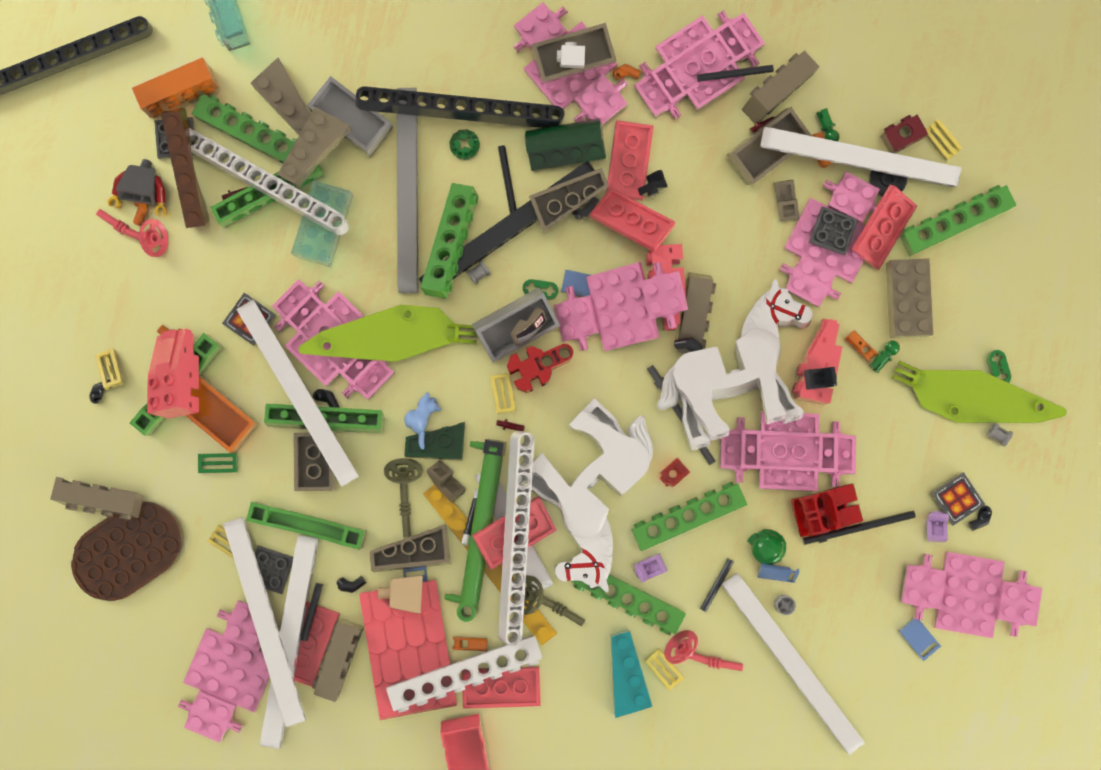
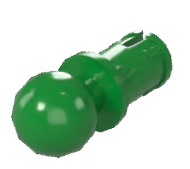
[816,108,840,142]
[869,340,900,373]

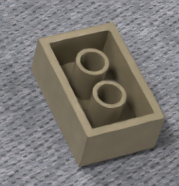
[294,432,336,491]

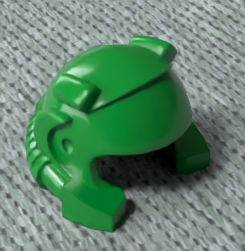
[747,529,787,565]

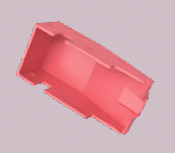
[646,244,687,331]
[792,318,843,406]
[147,329,199,419]
[440,714,490,770]

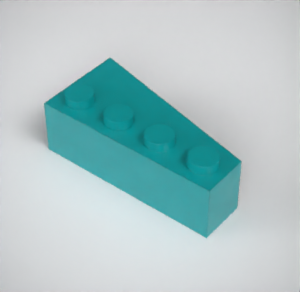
[610,629,653,718]

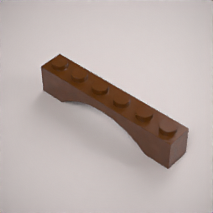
[161,108,210,228]

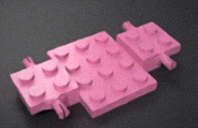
[513,2,628,125]
[634,10,765,119]
[780,172,880,307]
[554,262,688,351]
[272,279,395,400]
[720,411,856,491]
[901,552,1042,638]
[178,600,275,743]

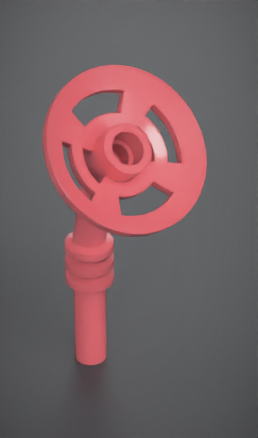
[96,209,168,257]
[664,630,743,671]

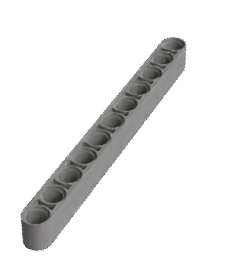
[397,88,418,293]

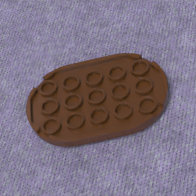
[71,501,183,601]

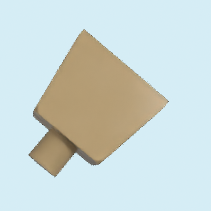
[378,576,423,614]

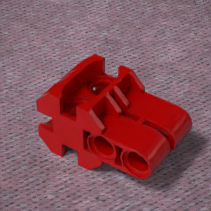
[507,344,573,393]
[791,483,863,537]

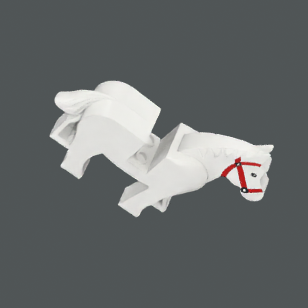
[657,279,813,451]
[518,398,653,592]

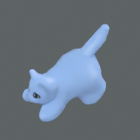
[404,392,441,449]

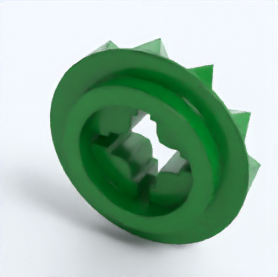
[449,129,480,159]

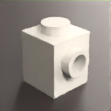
[557,42,585,68]

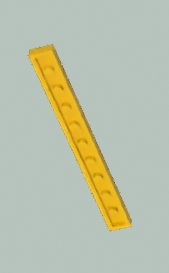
[423,484,557,645]

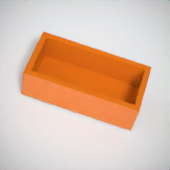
[132,57,220,118]
[185,375,259,453]

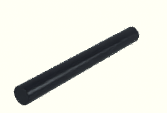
[697,65,774,82]
[498,145,517,214]

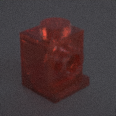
[659,458,690,487]

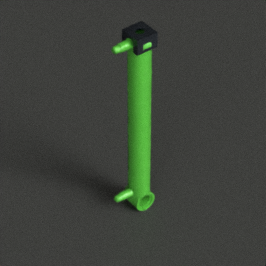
[444,438,507,622]

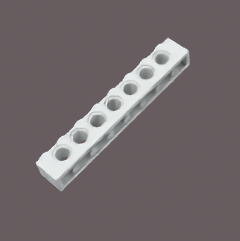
[386,635,542,713]

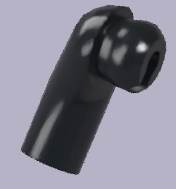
[674,337,703,352]
[89,379,113,404]
[313,389,340,408]
[968,505,992,531]
[336,576,367,593]

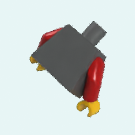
[108,159,168,216]

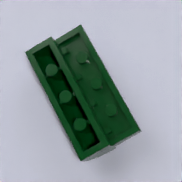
[525,118,606,171]

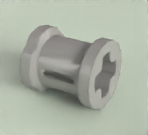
[466,260,491,285]
[987,422,1013,447]

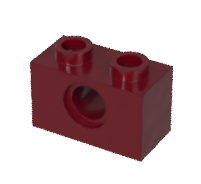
[880,114,928,154]

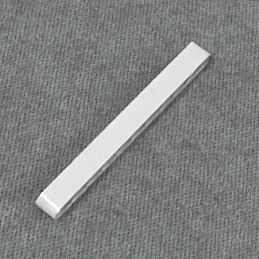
[760,127,962,187]
[189,128,349,235]
[237,300,359,486]
[498,431,534,646]
[224,517,306,727]
[260,535,318,749]
[722,573,865,755]

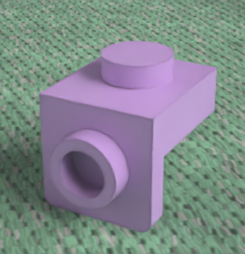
[926,511,949,542]
[634,553,668,583]

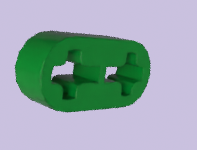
[523,279,558,300]
[987,350,1011,383]

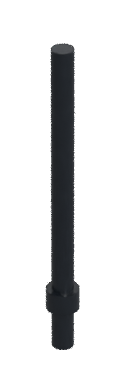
[802,510,916,545]

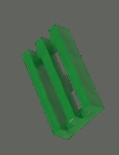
[198,453,238,473]

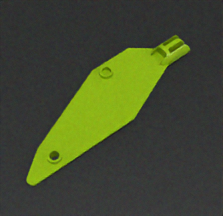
[298,305,477,362]
[892,360,1067,423]

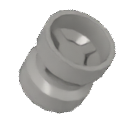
[774,595,796,615]

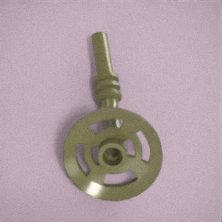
[384,458,423,538]
[512,575,585,626]

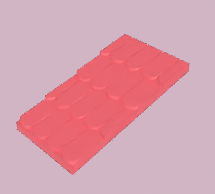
[359,580,457,720]

